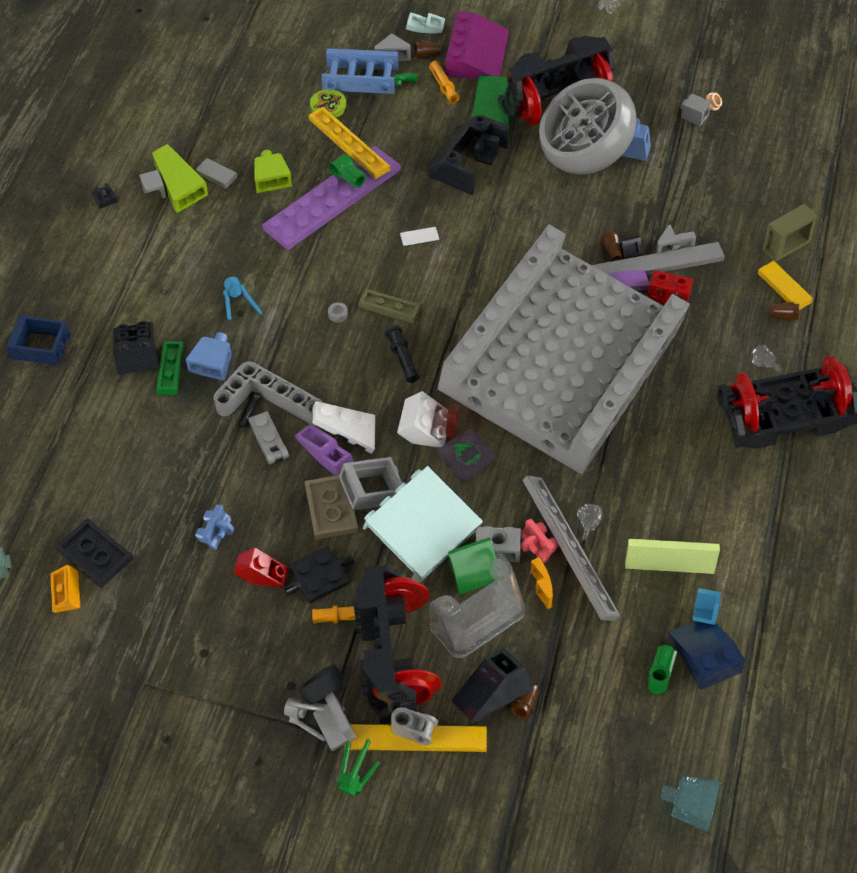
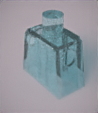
[660,776,721,833]

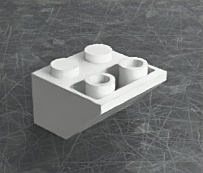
[397,391,452,448]

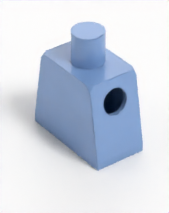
[622,118,651,161]
[186,332,232,381]

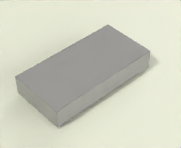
[195,158,237,189]

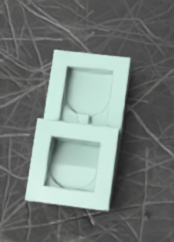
[406,12,445,34]

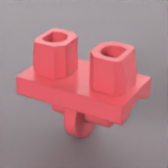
[520,519,559,563]

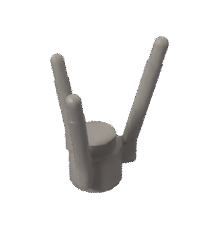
[284,697,345,741]

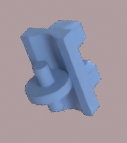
[195,505,234,550]

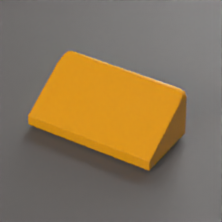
[50,565,80,613]

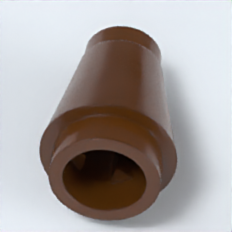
[414,40,441,58]
[600,231,622,261]
[770,302,799,322]
[511,683,539,719]

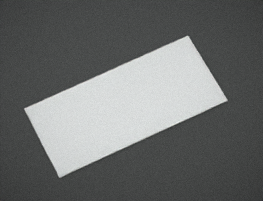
[400,227,439,246]

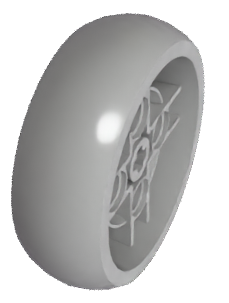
[539,78,637,175]

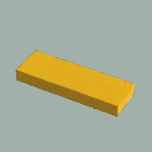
[758,261,813,310]

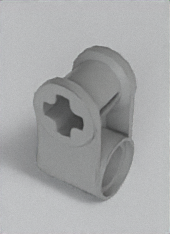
[391,707,438,745]

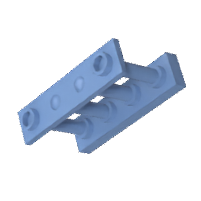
[322,48,399,94]

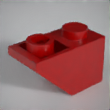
[233,548,288,588]

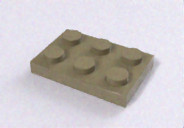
[304,475,358,540]

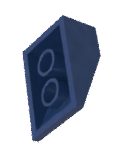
[668,621,745,690]

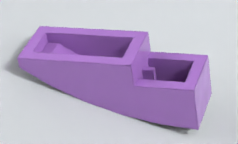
[295,424,354,476]

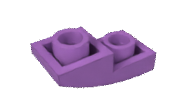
[609,270,650,291]

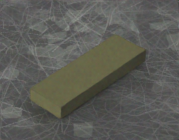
[358,289,421,324]

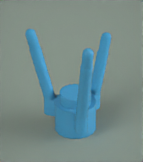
[223,277,262,320]

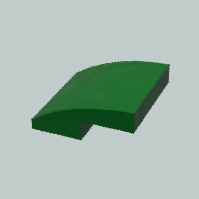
[448,537,501,595]

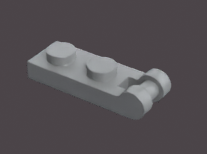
[248,411,289,465]

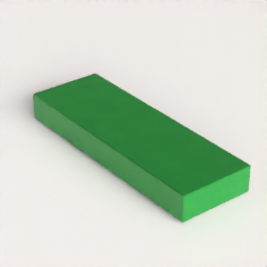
[156,341,184,395]

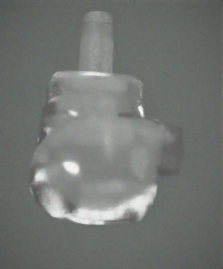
[751,344,784,374]
[577,504,603,541]

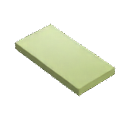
[625,539,720,574]

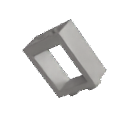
[339,457,404,511]

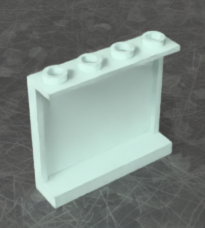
[363,466,483,583]

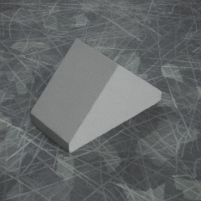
[375,33,411,61]

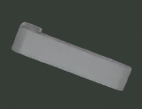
[214,362,323,426]

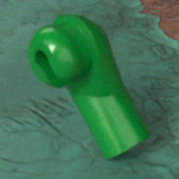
[393,73,418,87]

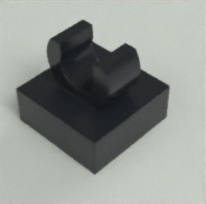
[92,183,118,209]
[620,235,643,259]

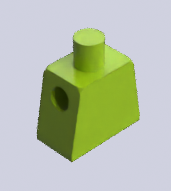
[255,150,292,193]

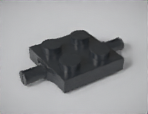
[283,546,355,604]

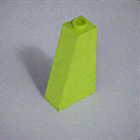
[152,144,208,213]

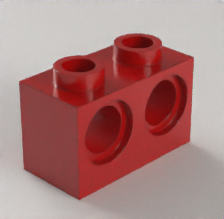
[648,270,693,304]

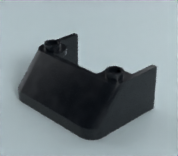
[427,115,509,195]

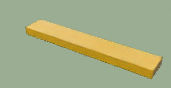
[308,107,390,179]
[344,724,487,752]

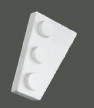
[312,401,375,454]

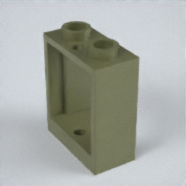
[762,204,817,262]

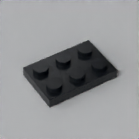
[55,518,134,588]

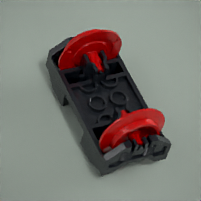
[497,36,615,125]
[716,355,857,449]
[353,565,441,724]

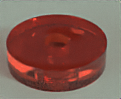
[446,403,460,438]

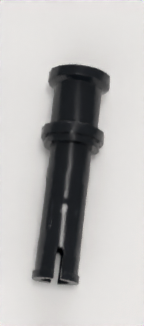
[385,325,419,383]

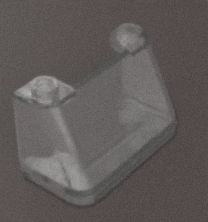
[430,555,525,658]

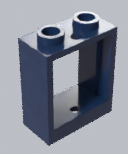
[6,315,71,365]

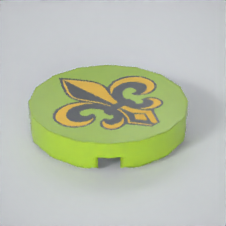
[310,89,346,118]

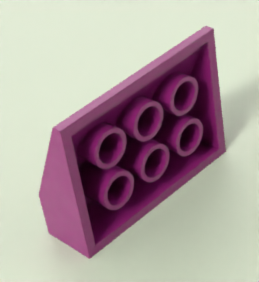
[446,11,509,79]

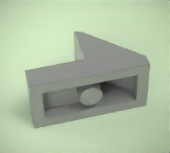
[656,225,696,253]

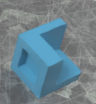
[693,588,721,625]

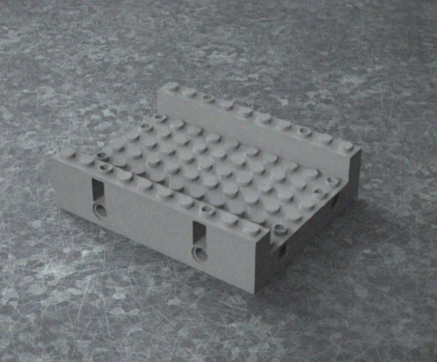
[438,224,690,475]

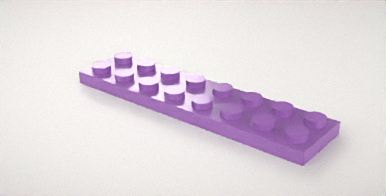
[262,146,401,250]

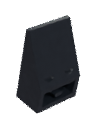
[113,321,159,375]
[452,648,533,723]

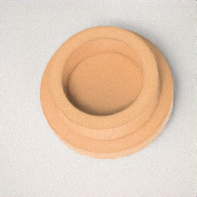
[706,93,722,111]

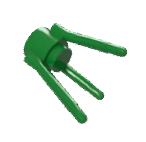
[336,739,380,796]

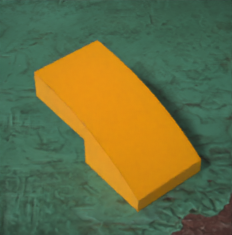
[531,557,553,609]

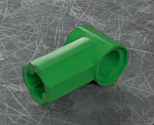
[329,154,366,188]
[647,645,678,694]

